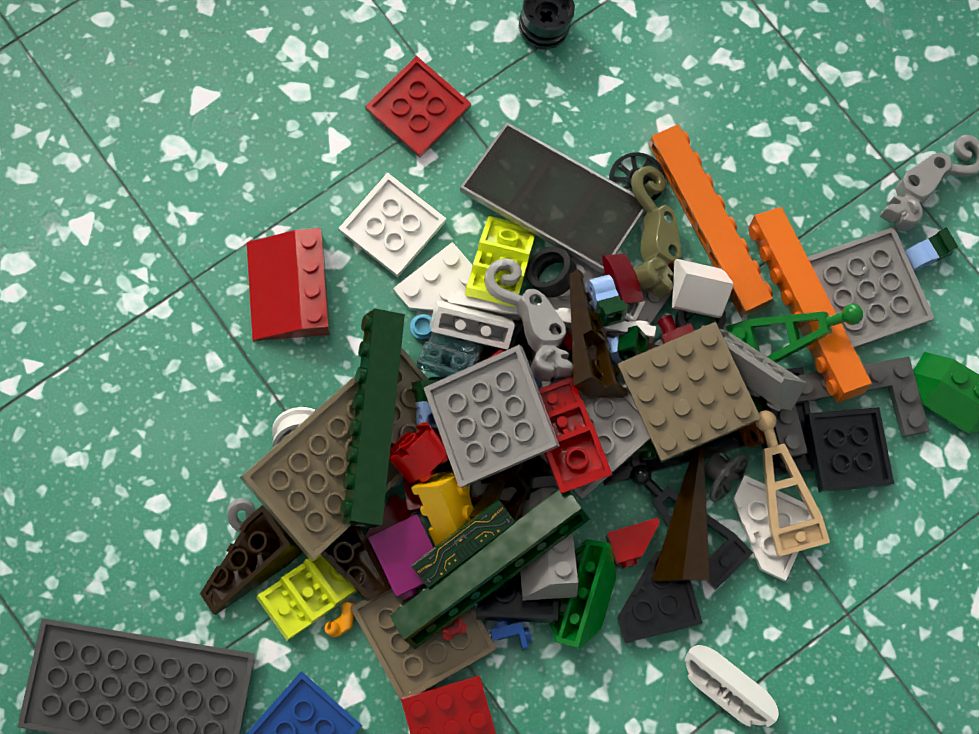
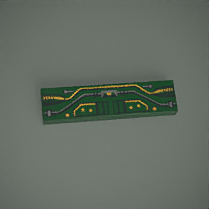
[411,499,515,588]

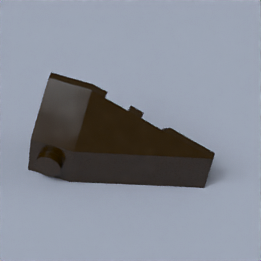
[200,505,303,615]
[320,525,391,601]

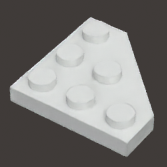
[393,242,472,311]
[733,475,812,581]

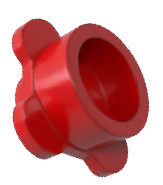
[442,617,467,641]

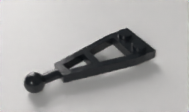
[630,465,754,590]

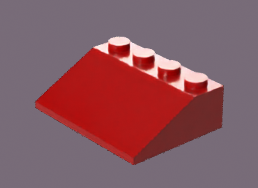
[246,228,330,341]

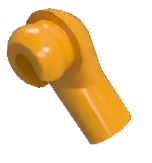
[324,602,355,638]

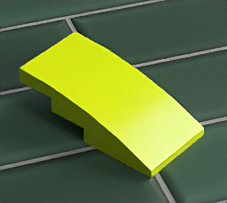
[465,216,536,307]
[256,555,357,641]

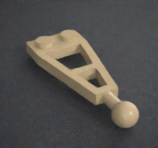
[755,410,830,557]

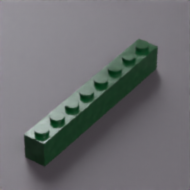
[340,308,405,528]
[390,490,590,649]

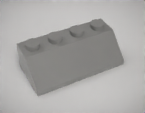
[701,325,807,411]
[520,487,578,600]

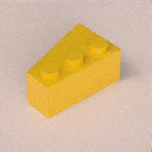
[411,471,474,546]

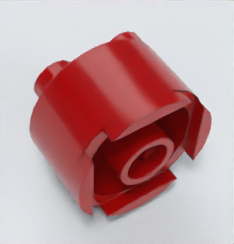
[389,422,449,483]

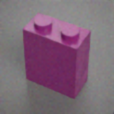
[368,514,433,600]

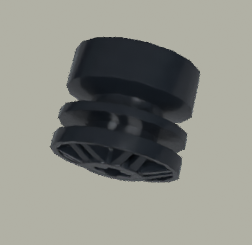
[518,0,575,50]

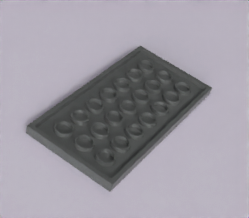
[17,618,256,734]

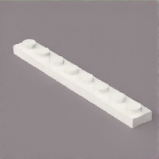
[448,291,656,344]

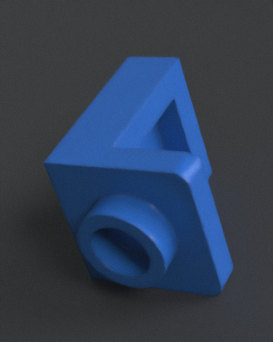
[490,621,532,651]

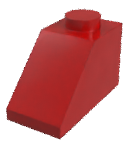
[605,518,660,569]

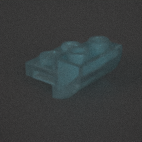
[417,332,484,378]

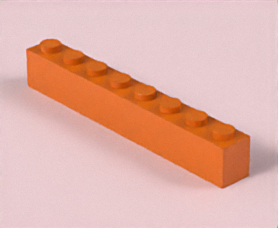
[649,124,773,318]
[748,207,872,403]

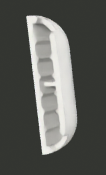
[685,645,779,727]

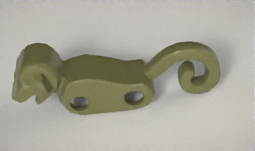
[631,166,681,298]

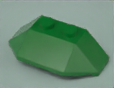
[913,352,979,434]
[549,539,616,649]

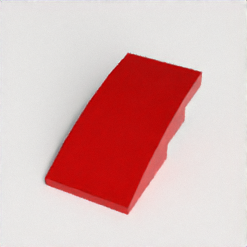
[539,377,613,494]

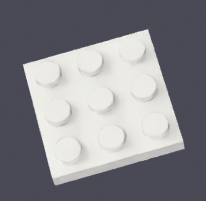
[339,173,446,278]

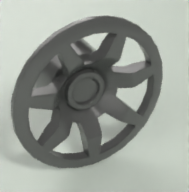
[704,453,749,502]

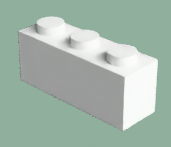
[430,300,515,350]

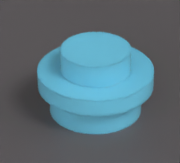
[410,314,435,340]

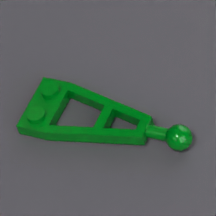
[726,304,863,363]

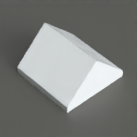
[672,259,734,318]

